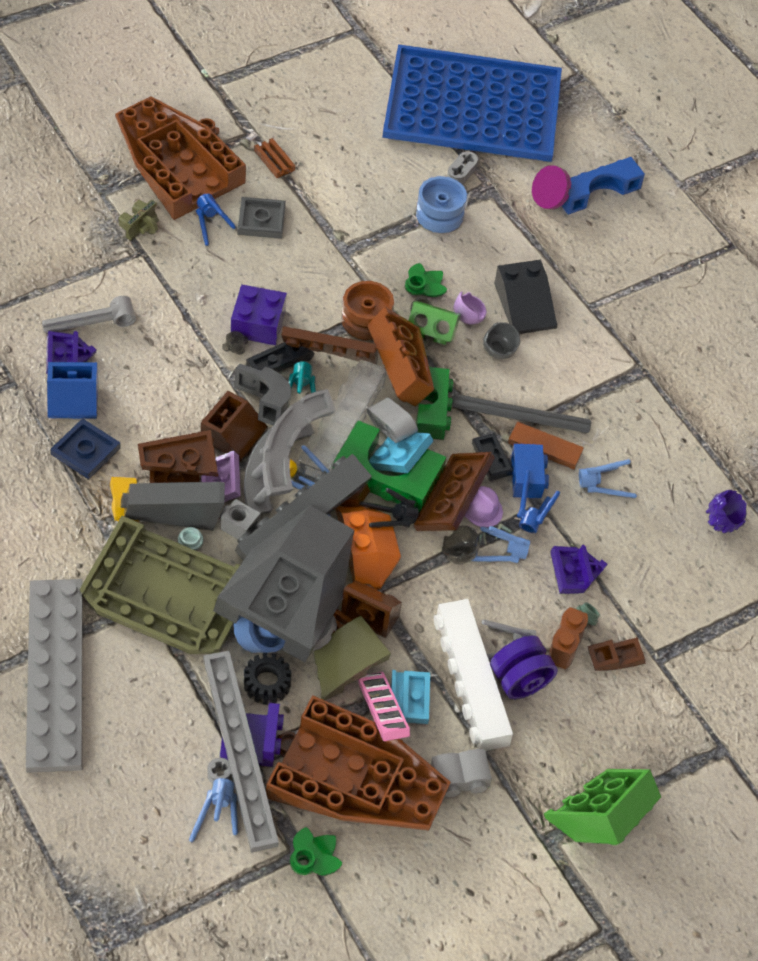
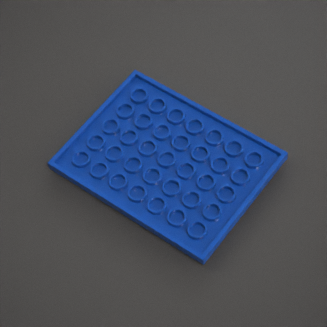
[382,44,562,162]

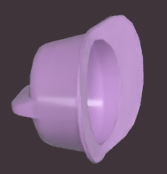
[465,486,503,528]

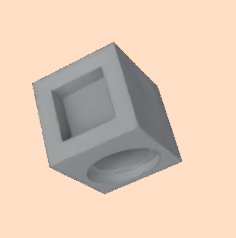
[220,499,261,539]

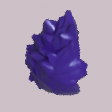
[706,489,747,533]

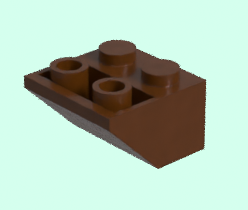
[201,391,268,462]

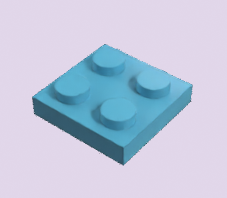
[369,432,433,473]

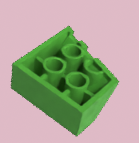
[544,769,661,845]

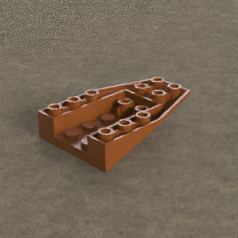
[115,96,246,220]
[266,695,451,831]

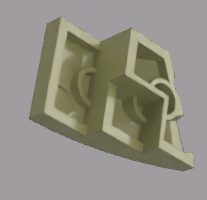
[313,616,391,701]

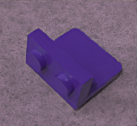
[220,703,284,767]

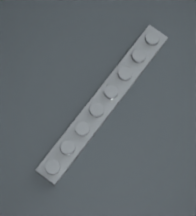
[203,651,279,853]

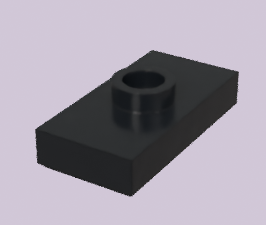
[472,433,513,481]

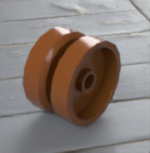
[341,281,394,340]

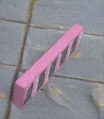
[358,672,410,741]

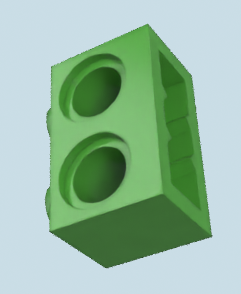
[408,301,461,345]

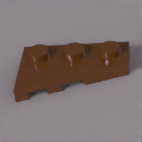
[138,430,219,477]

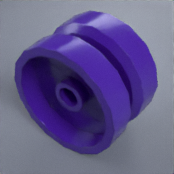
[490,635,558,700]

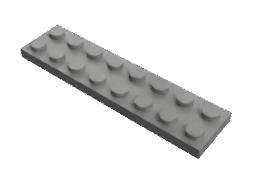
[26,579,83,773]

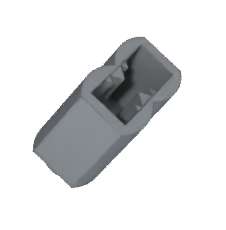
[431,749,492,797]

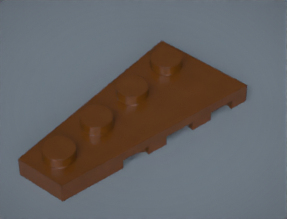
[281,326,378,366]

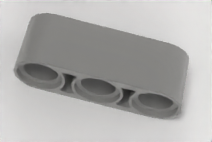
[367,397,418,443]

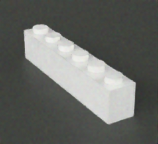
[434,599,513,751]

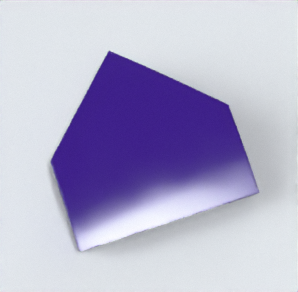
[46,331,97,374]
[550,544,608,594]

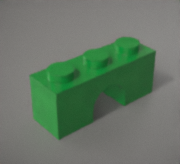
[416,367,453,440]

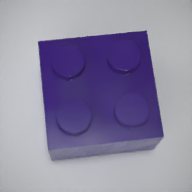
[231,284,287,345]

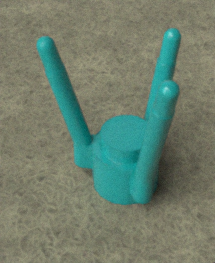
[288,361,316,394]

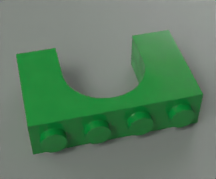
[333,420,447,513]

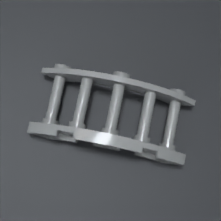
[244,389,335,514]

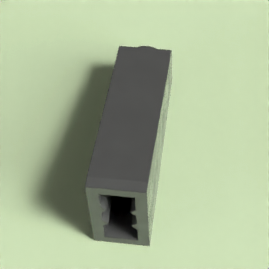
[120,482,225,531]

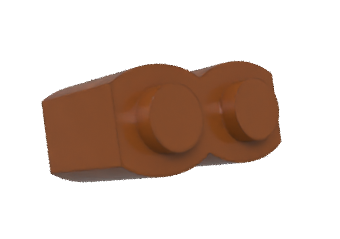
[548,607,588,670]

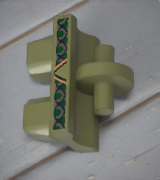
[118,200,159,241]

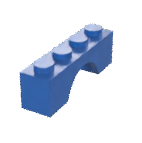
[562,157,645,215]

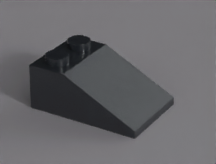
[494,259,557,334]

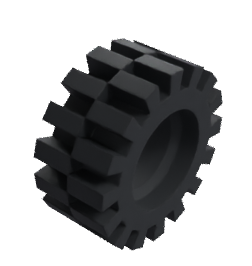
[244,653,292,705]

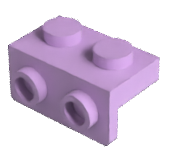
[201,451,241,502]

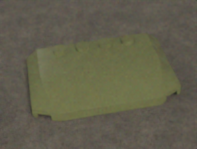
[79,516,240,654]

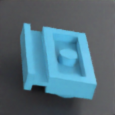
[391,670,430,724]

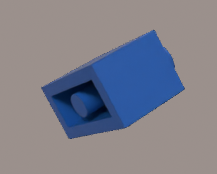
[511,444,549,498]

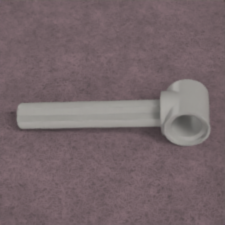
[42,296,136,333]

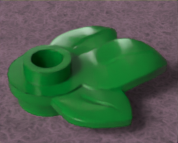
[405,263,447,297]
[290,827,342,876]

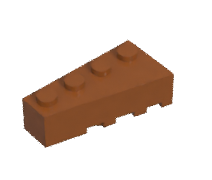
[367,307,434,407]

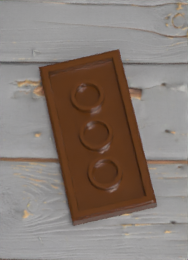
[413,452,495,531]

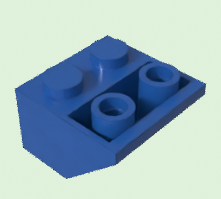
[47,362,98,419]

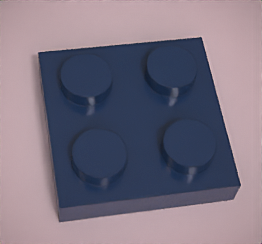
[50,418,121,480]

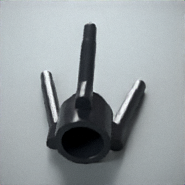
[360,488,419,528]

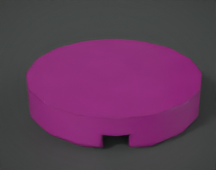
[531,165,571,210]

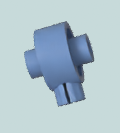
[234,616,286,653]

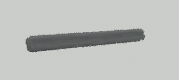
[452,394,591,433]

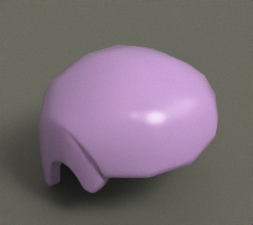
[453,291,487,325]

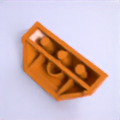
[335,506,401,590]

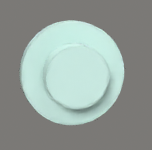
[178,527,203,550]

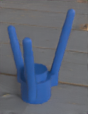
[196,194,236,246]
[517,470,560,533]

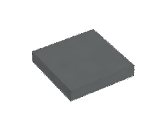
[237,197,286,239]

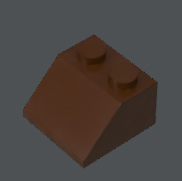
[341,580,402,638]

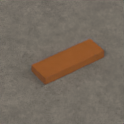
[508,422,584,470]

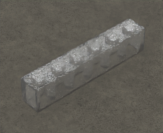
[297,360,386,482]

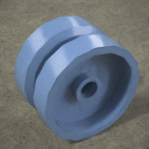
[416,176,467,233]

